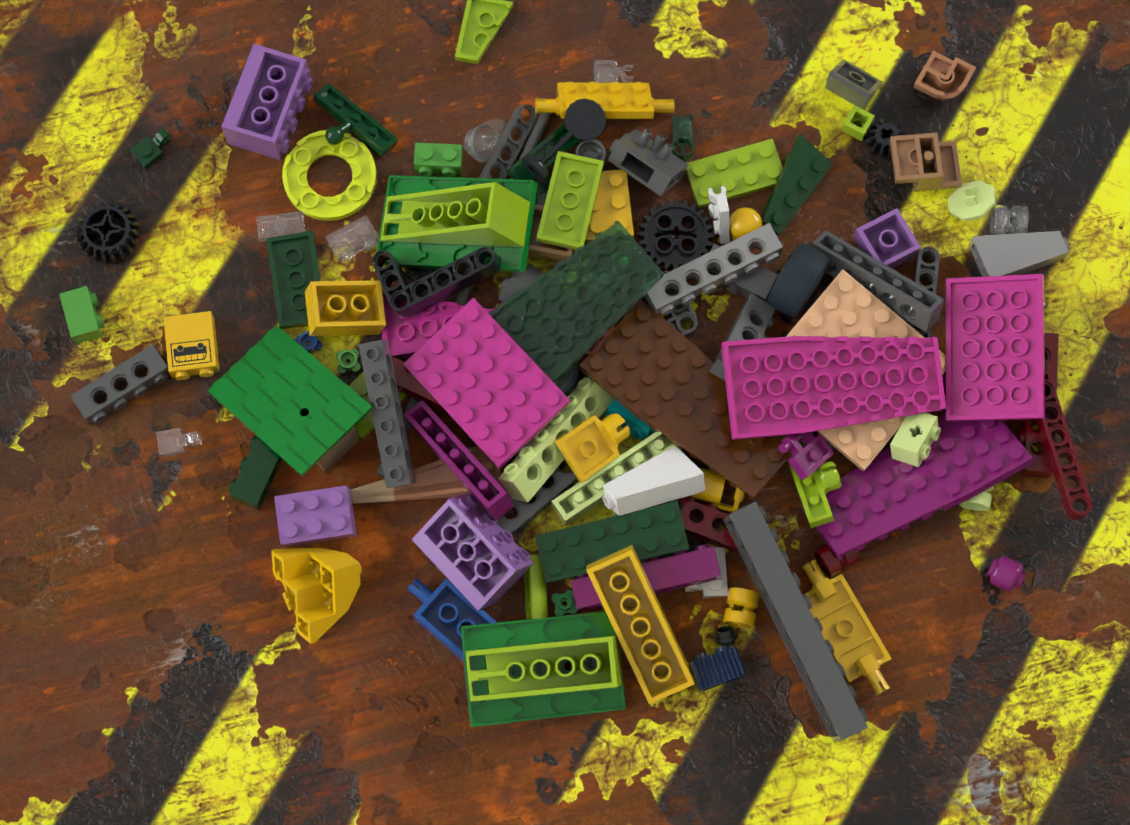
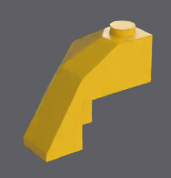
[272,548,362,644]

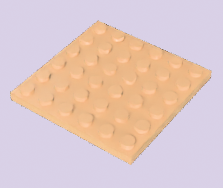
[786,269,946,471]

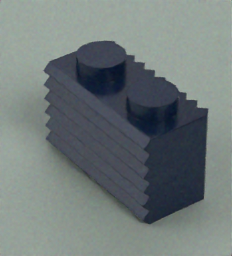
[689,644,746,693]

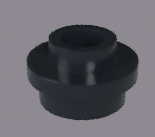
[714,626,738,646]

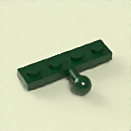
[313,83,398,156]
[507,123,581,180]

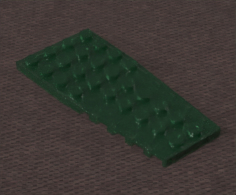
[489,221,664,383]

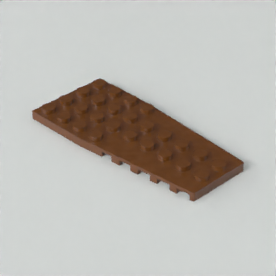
[579,300,793,500]

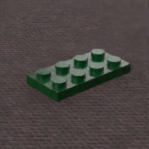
[266,231,321,329]

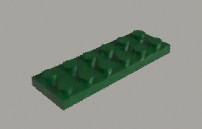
[535,501,689,584]

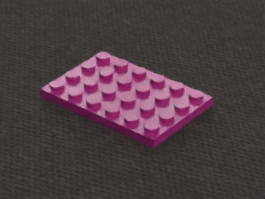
[946,274,1045,422]
[403,298,571,469]

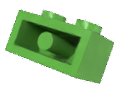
[414,143,463,177]

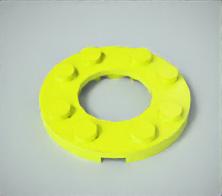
[282,130,376,221]

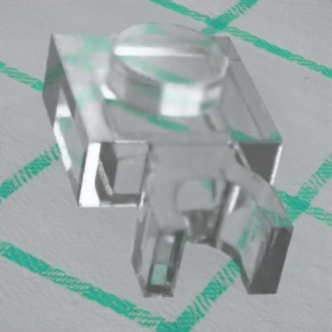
[593,60,634,83]

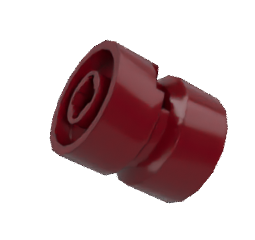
[814,544,860,578]

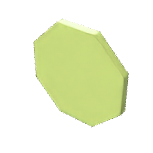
[948,180,996,221]

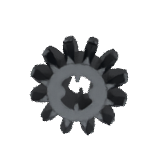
[866,118,905,158]

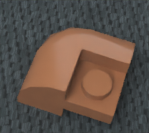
[913,51,976,101]

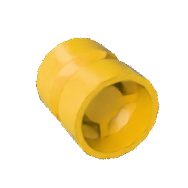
[723,588,760,629]

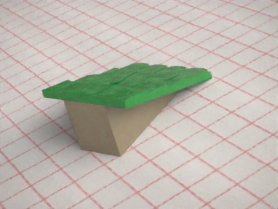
[208,325,373,477]

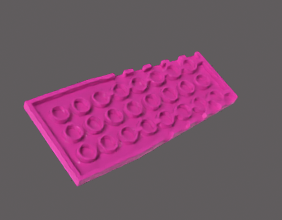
[721,336,946,440]

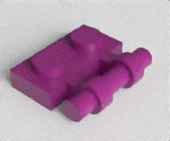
[778,432,834,480]

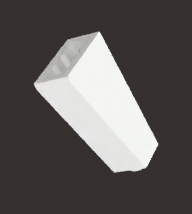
[603,446,705,516]

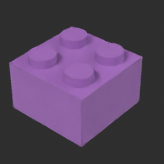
[853,208,921,269]

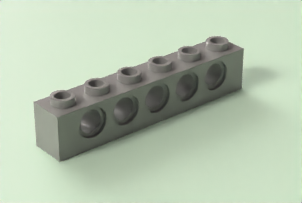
[642,223,783,316]

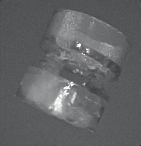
[990,205,1028,235]

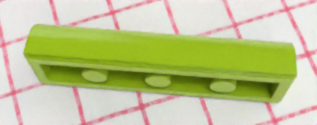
[524,555,548,620]

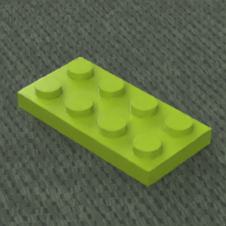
[685,139,783,209]
[536,151,604,251]

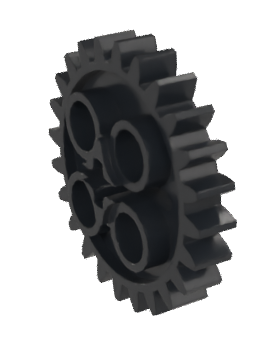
[638,198,714,271]

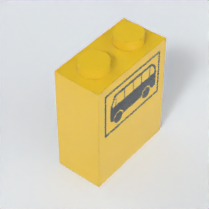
[163,311,220,380]

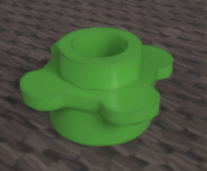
[336,349,361,373]

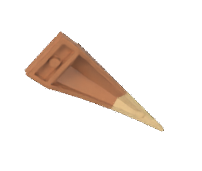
[351,446,503,504]

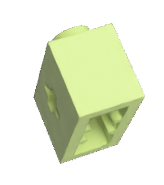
[890,413,941,467]

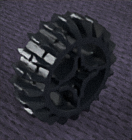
[76,200,140,263]

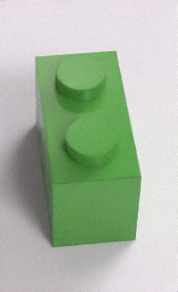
[59,286,105,344]

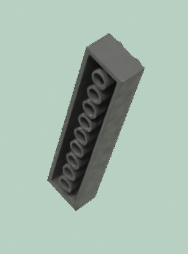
[723,502,868,742]

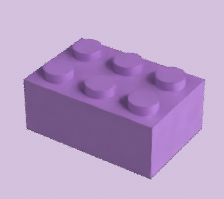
[274,485,357,547]

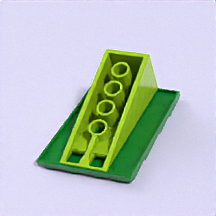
[377,175,538,272]
[461,612,627,727]

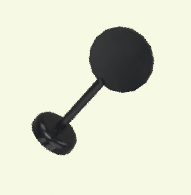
[522,99,606,183]

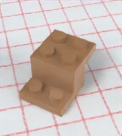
[889,133,962,192]

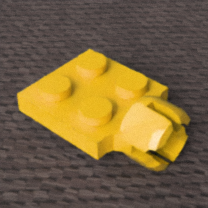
[554,414,630,482]

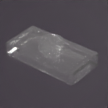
[256,211,306,241]

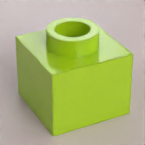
[841,105,875,141]

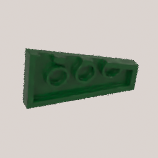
[761,134,833,235]

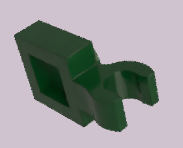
[130,128,172,169]

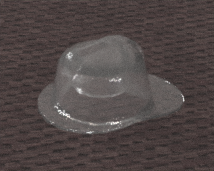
[462,118,507,163]

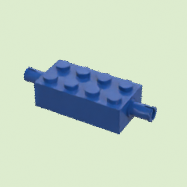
[407,578,497,663]

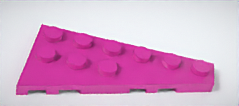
[382,293,525,359]

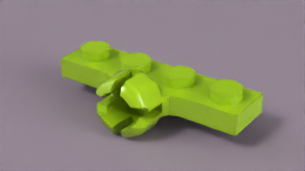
[788,440,841,528]

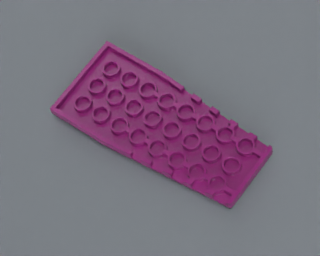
[801,412,1033,560]

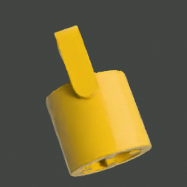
[691,467,745,512]

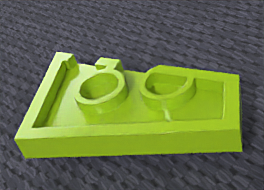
[455,0,513,64]

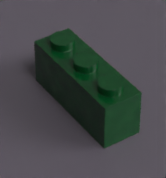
[229,435,283,511]

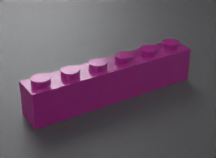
[404,400,514,521]
[571,545,722,613]

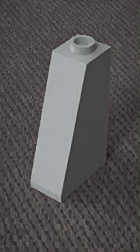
[969,231,1069,277]

